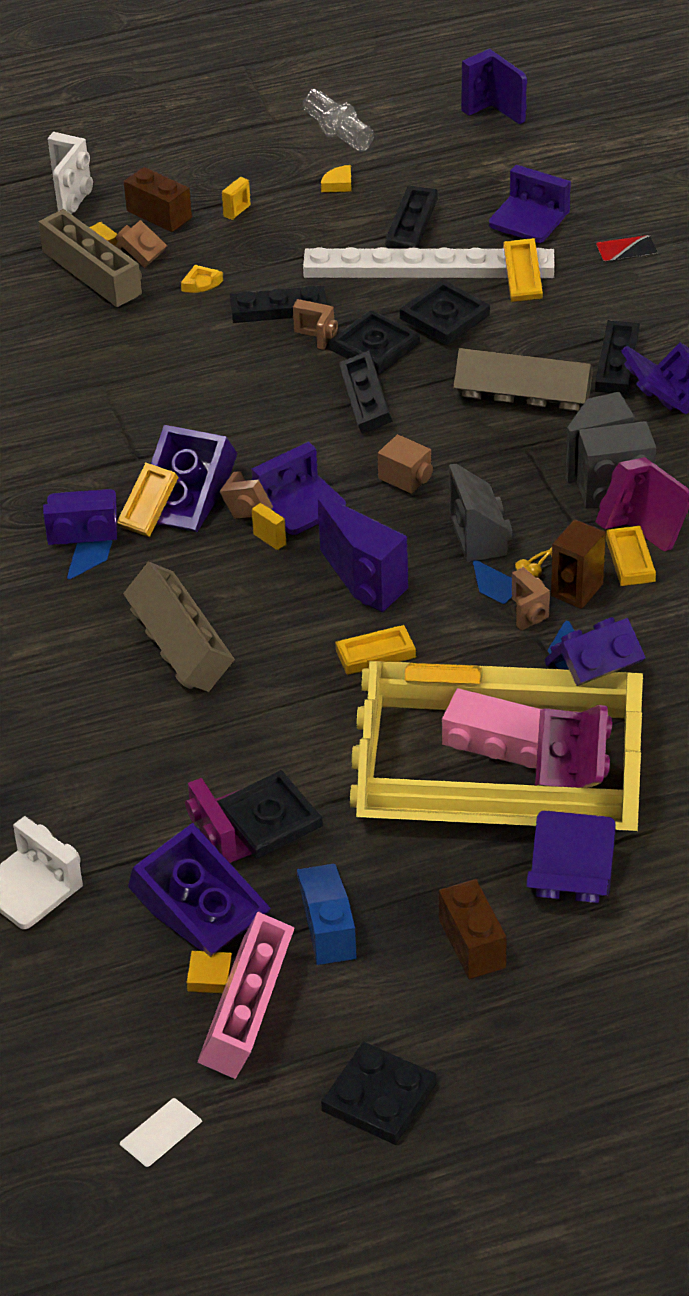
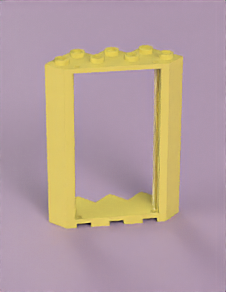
[350,661,643,831]

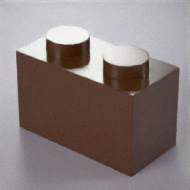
[124,167,192,232]
[551,519,606,609]
[439,879,507,979]

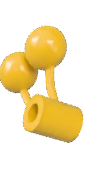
[515,547,552,578]

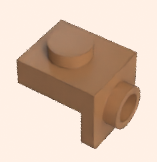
[115,220,167,268]
[293,299,338,350]
[220,471,273,519]
[512,567,550,630]

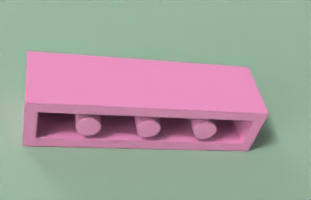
[442,688,542,769]
[197,912,294,1079]

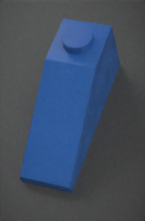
[297,864,356,965]

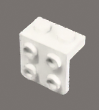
[48,132,93,214]
[0,816,83,929]

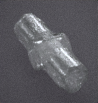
[303,88,374,152]

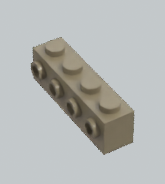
[38,209,142,307]
[453,348,593,411]
[123,561,235,692]

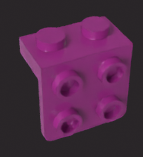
[595,457,689,551]
[535,705,612,788]
[185,778,252,863]

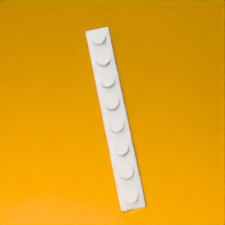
[303,247,554,278]

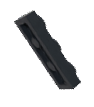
[385,186,438,249]
[230,285,327,323]
[595,320,640,395]
[339,351,393,434]

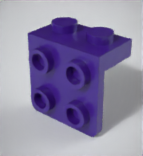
[461,49,527,124]
[489,165,571,243]
[621,342,689,414]
[251,442,346,535]
[43,489,117,545]
[544,617,646,686]
[526,811,616,903]

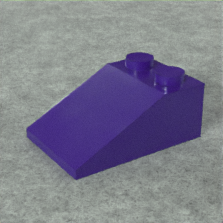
[151,425,237,532]
[318,495,408,612]
[128,823,271,957]

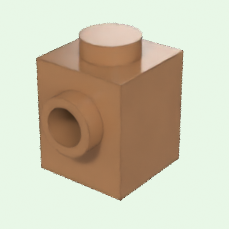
[378,434,433,494]

